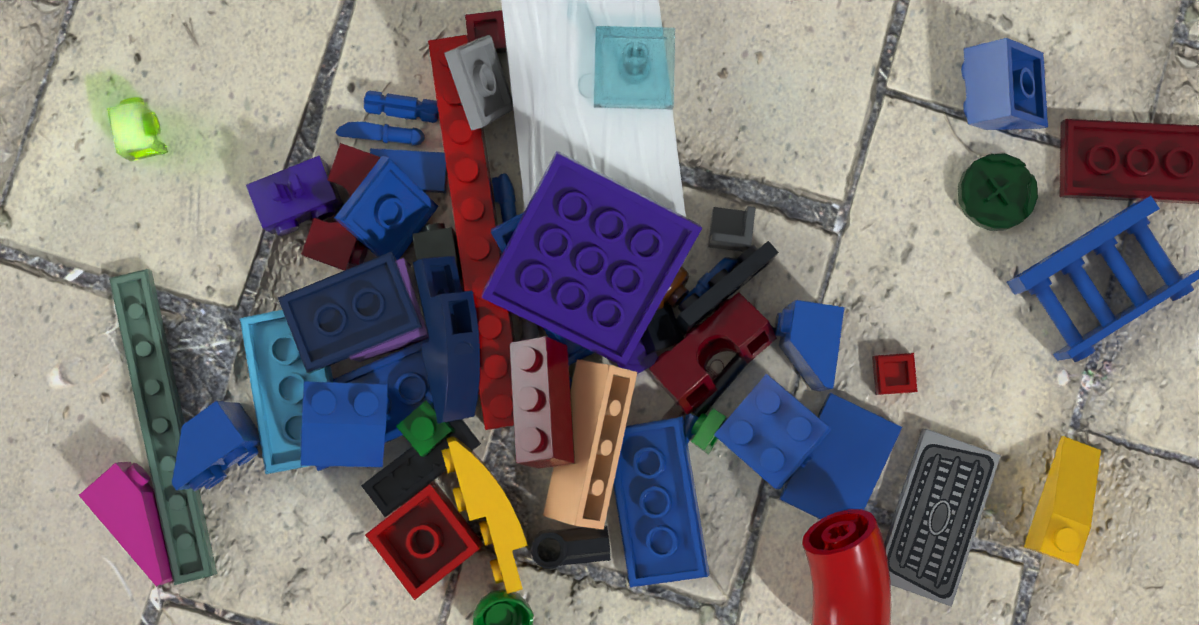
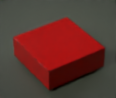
[872,353,918,395]

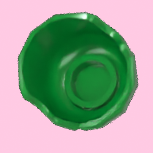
[473,589,534,625]

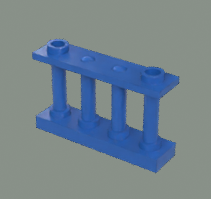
[1007,196,1199,362]

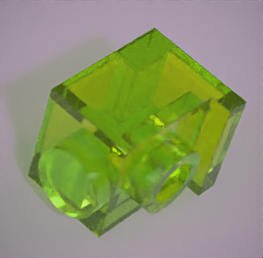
[107,97,168,161]

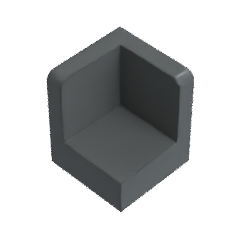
[708,206,756,252]

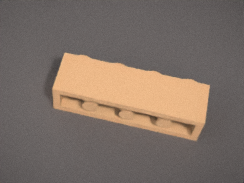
[543,359,637,530]

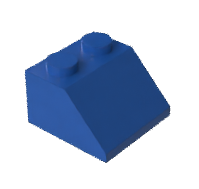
[961,38,1048,130]
[774,300,845,391]
[301,381,388,467]

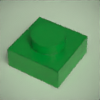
[396,400,455,457]
[691,408,728,455]

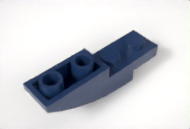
[413,256,480,424]

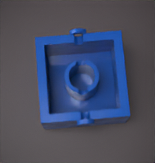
[714,374,832,489]

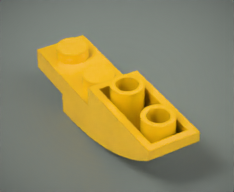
[441,436,528,594]

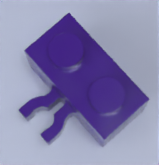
[246,156,344,236]

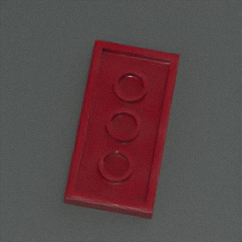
[1060,119,1199,204]

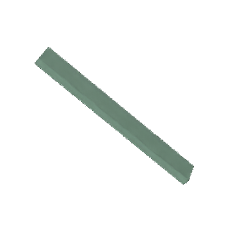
[109,269,217,585]

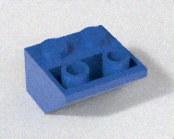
[172,401,261,491]

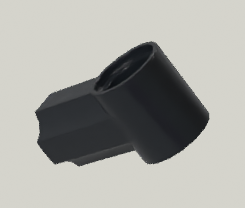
[531,525,611,569]

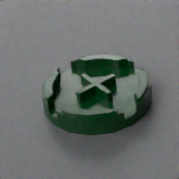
[958,153,1038,231]

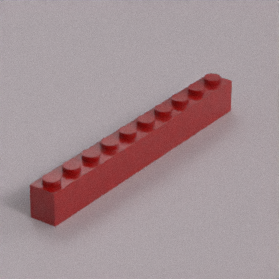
[428,35,516,430]

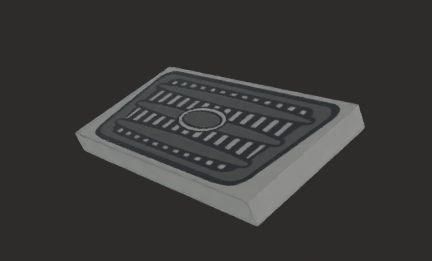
[884,429,1001,607]

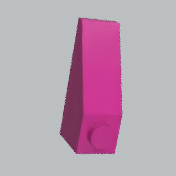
[79,462,173,587]

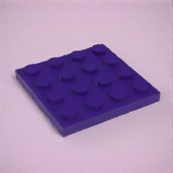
[481,150,702,367]

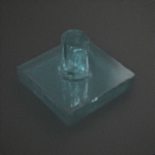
[594,26,675,110]

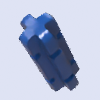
[364,91,439,123]

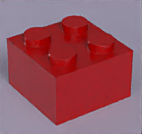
[365,482,484,600]

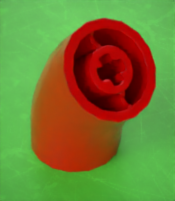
[802,509,892,625]

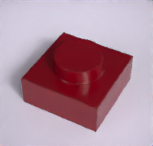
[465,10,507,53]

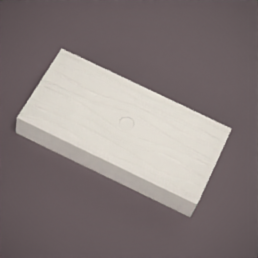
[501,0,686,217]

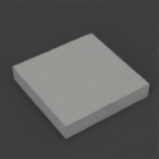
[444,35,514,130]

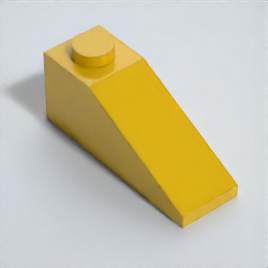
[1024,436,1101,566]

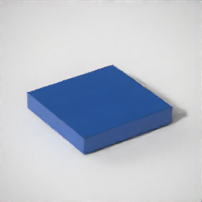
[334,156,439,260]

